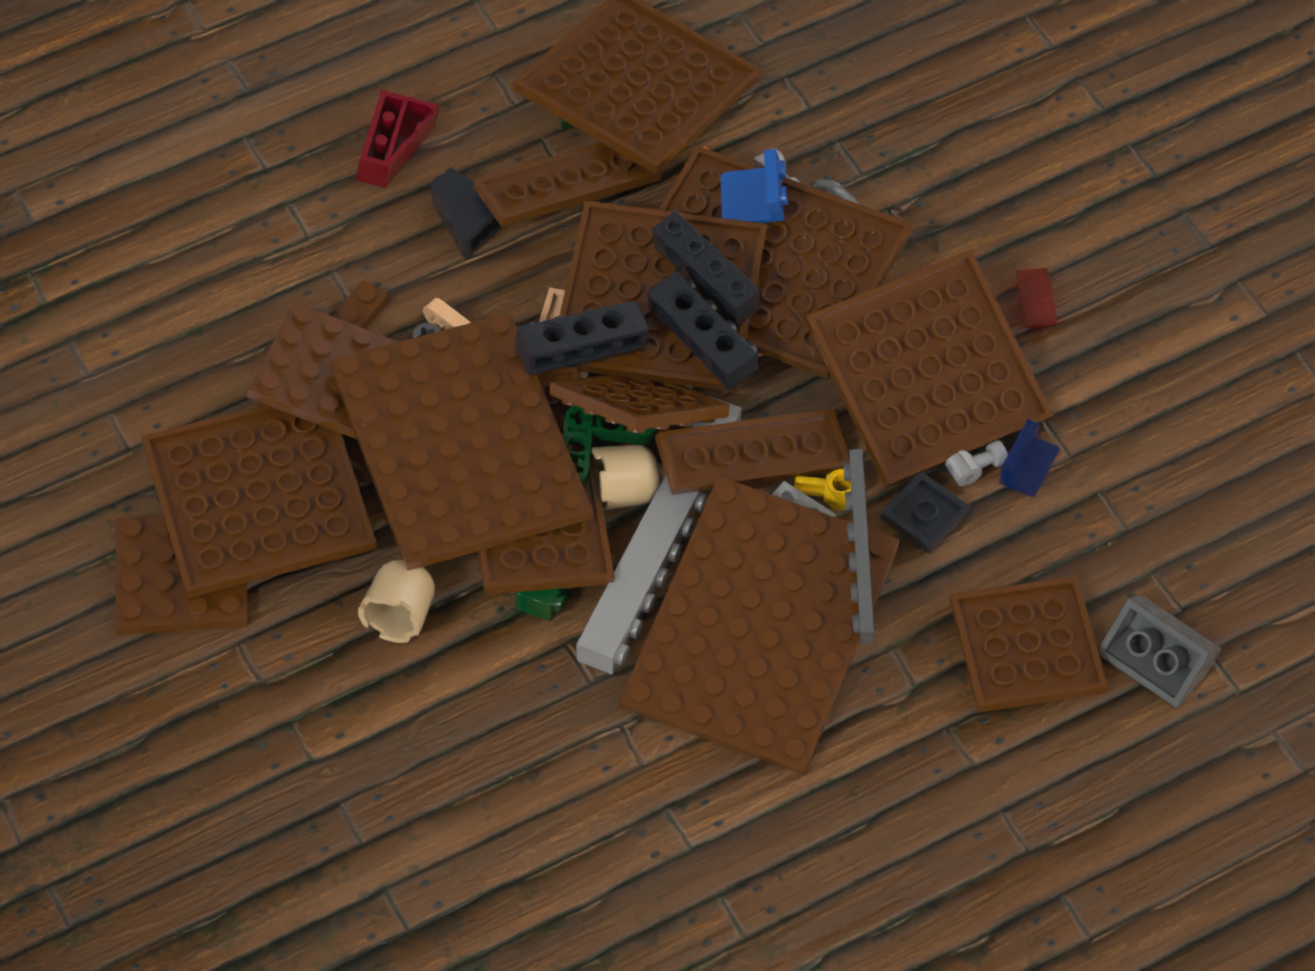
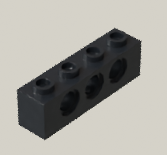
[652,210,760,327]
[647,271,758,390]
[514,301,649,375]

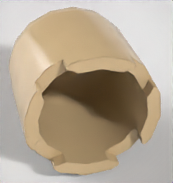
[590,445,665,510]
[358,560,435,643]

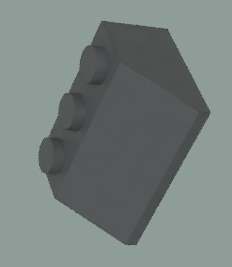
[1098,595,1221,708]

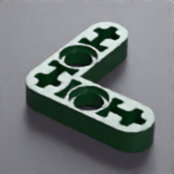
[563,406,656,486]

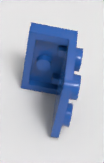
[721,149,788,223]

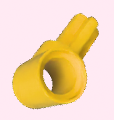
[794,469,851,511]

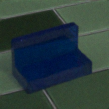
[999,419,1059,497]

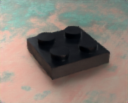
[880,472,971,554]

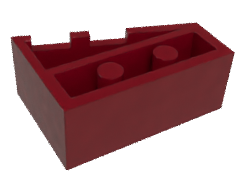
[356,89,439,188]

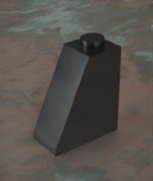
[431,167,502,260]

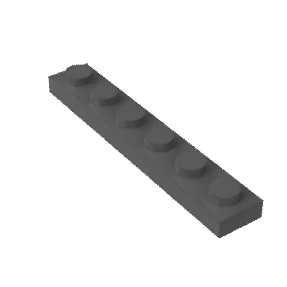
[843,449,874,645]

